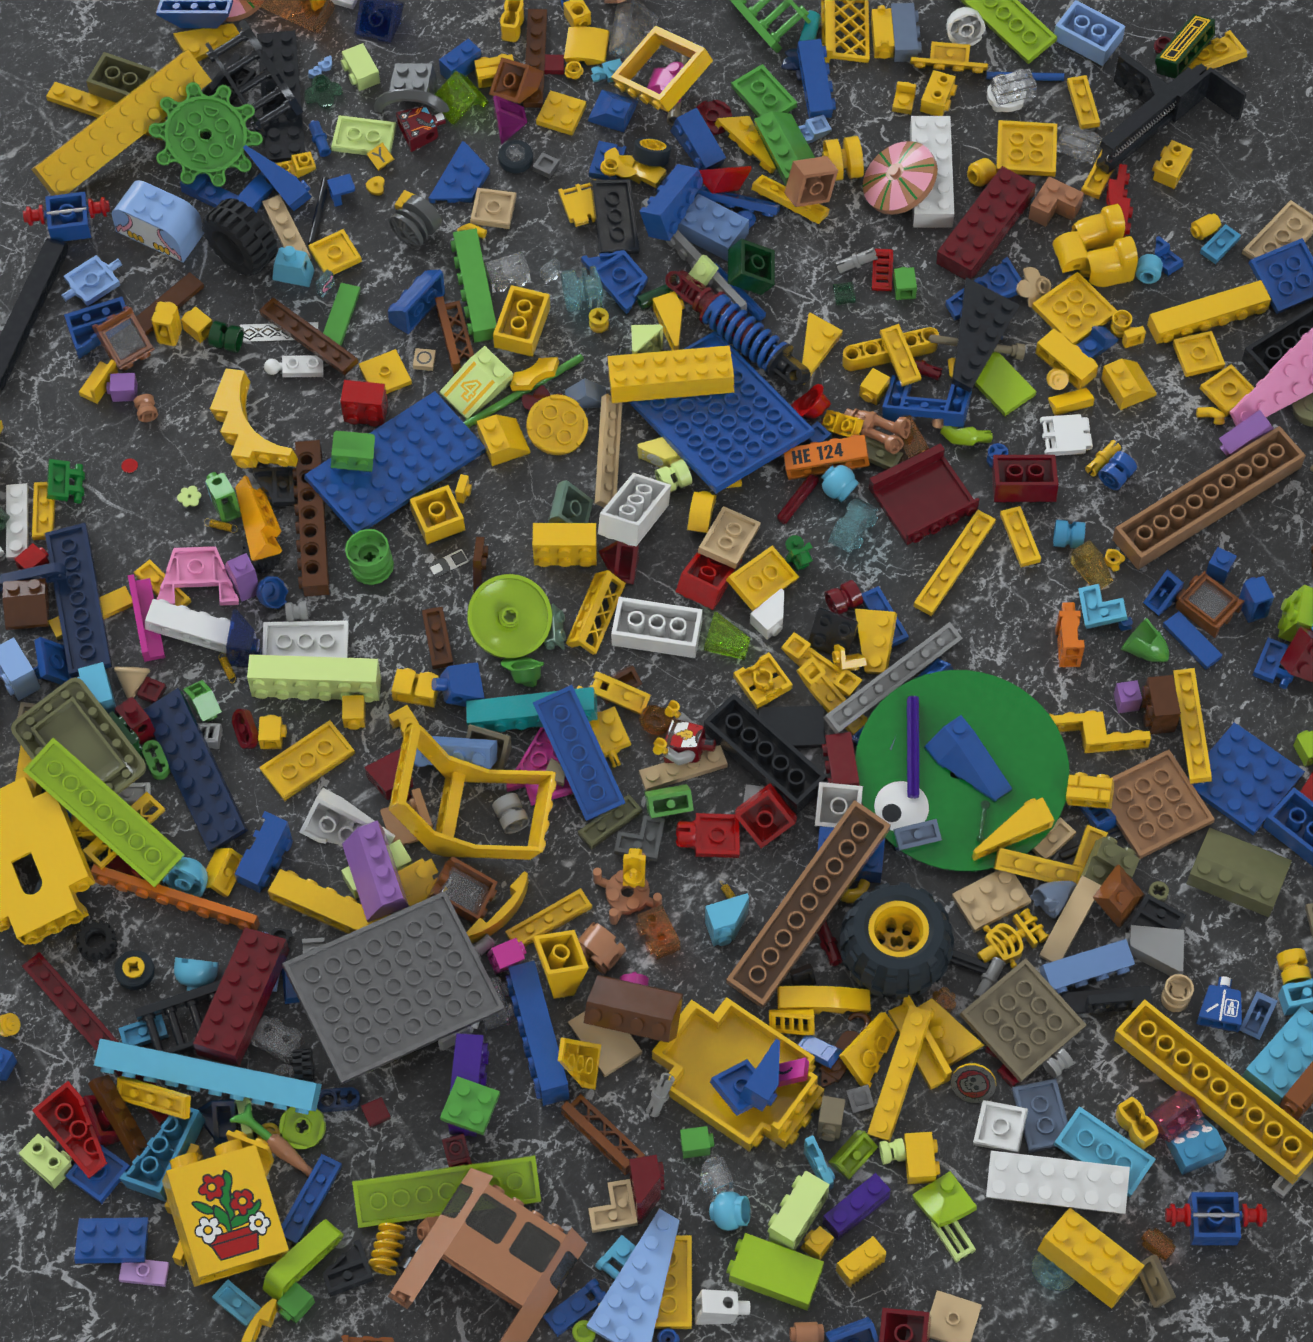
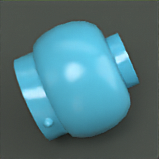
[821,465,859,503]
[709,1191,751,1231]

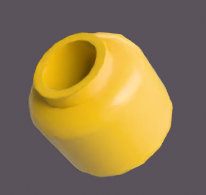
[967,158,997,187]

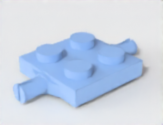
[61,255,122,306]

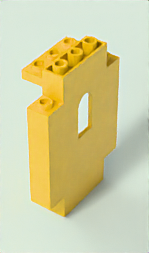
[0,776,95,945]
[652,997,825,1152]

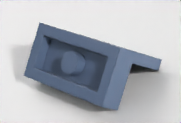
[893,819,942,852]

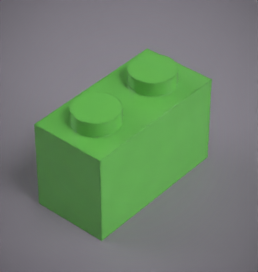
[644,784,694,818]

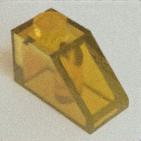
[1070,540,1113,589]

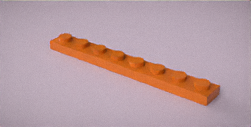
[91,864,260,931]

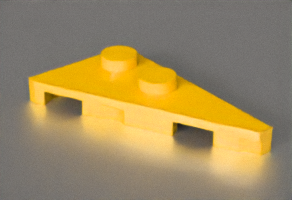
[715,116,776,173]
[802,313,843,385]

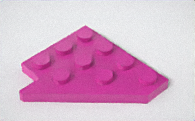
[506,727,573,806]

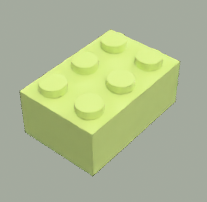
[767,1171,830,1251]

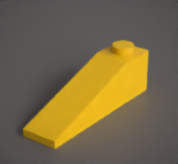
[972,797,1054,861]

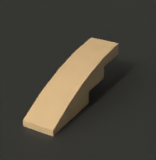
[1039,875,1101,962]

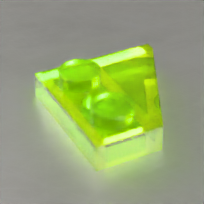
[704,612,750,660]

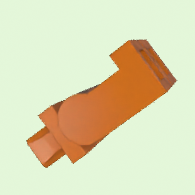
[1055,602,1085,667]

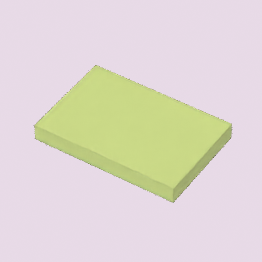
[331,115,397,155]

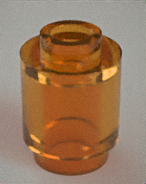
[1141,1227,1177,1261]

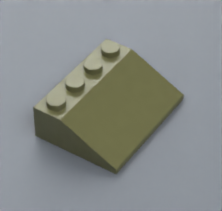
[1186,827,1292,917]

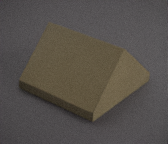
[466,724,512,770]

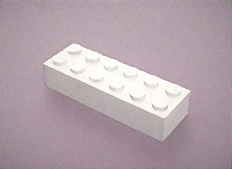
[910,116,954,228]
[986,1151,1130,1214]

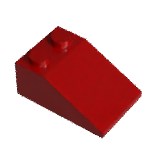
[675,553,743,610]

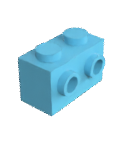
[1278,978,1313,1016]

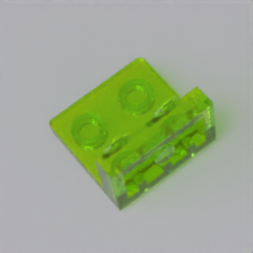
[434,71,489,125]

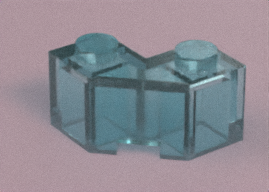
[828,498,879,553]

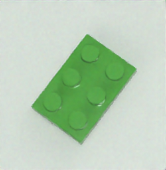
[731,64,797,117]

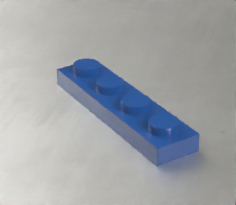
[281,1154,342,1245]

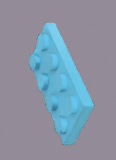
[1053,1106,1156,1197]

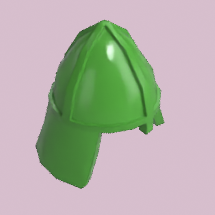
[1121,618,1169,662]

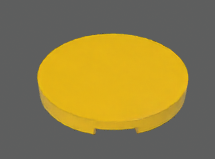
[526,394,588,455]

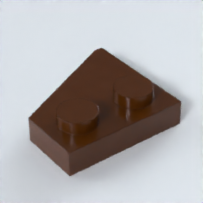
[473,537,489,593]

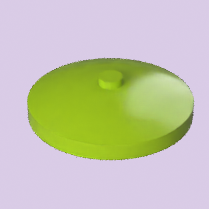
[467,574,552,659]

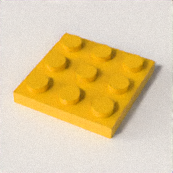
[996,120,1057,177]
[1032,272,1117,345]

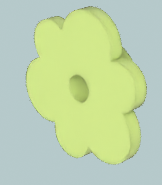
[177,486,201,507]

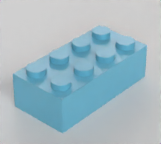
[1242,1006,1313,1106]

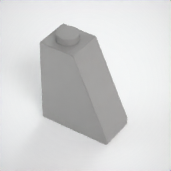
[1124,925,1185,976]

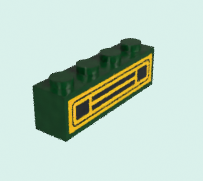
[1155,14,1215,79]

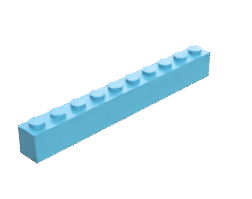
[94,1039,322,1115]

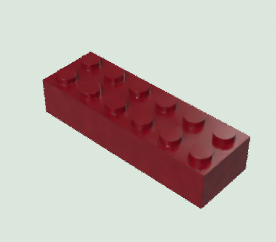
[936,166,1036,280]
[193,927,290,1067]

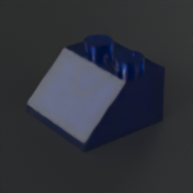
[354,0,404,43]
[226,609,262,668]

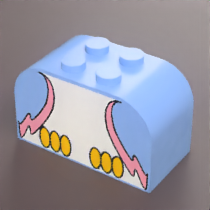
[112,180,204,263]

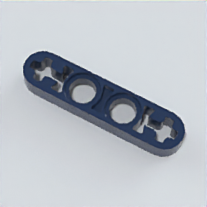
[0,562,66,593]

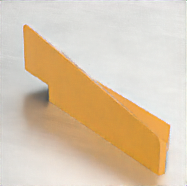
[235,475,282,561]

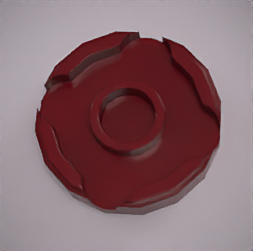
[696,100,732,135]

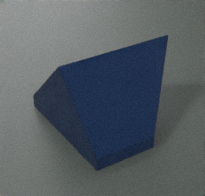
[197,1099,238,1143]

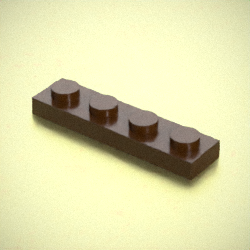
[88,1074,148,1161]

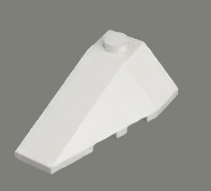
[299,788,395,847]

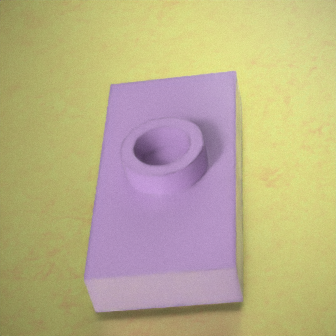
[119,1260,170,1287]

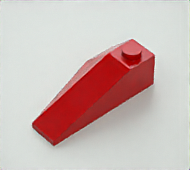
[32,1081,107,1179]

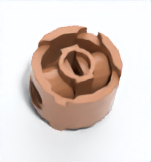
[578,922,626,975]

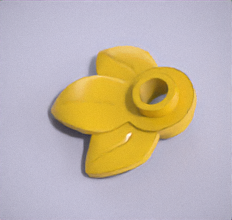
[600,148,637,178]

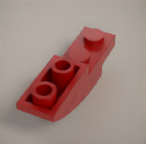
[1106,164,1133,238]

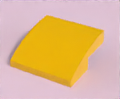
[564,26,610,66]

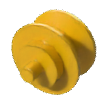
[1046,368,1069,390]
[0,1013,20,1037]

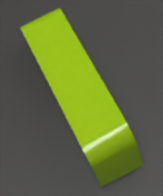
[263,1219,344,1301]

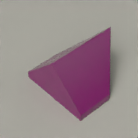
[493,95,527,145]

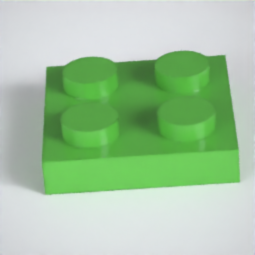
[440,1076,500,1135]

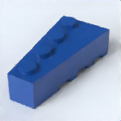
[639,164,703,241]

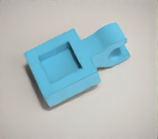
[591,58,622,83]

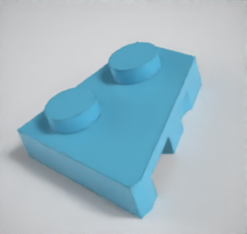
[803,1135,835,1190]

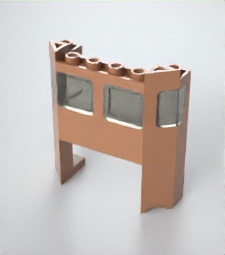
[388,1168,587,1342]

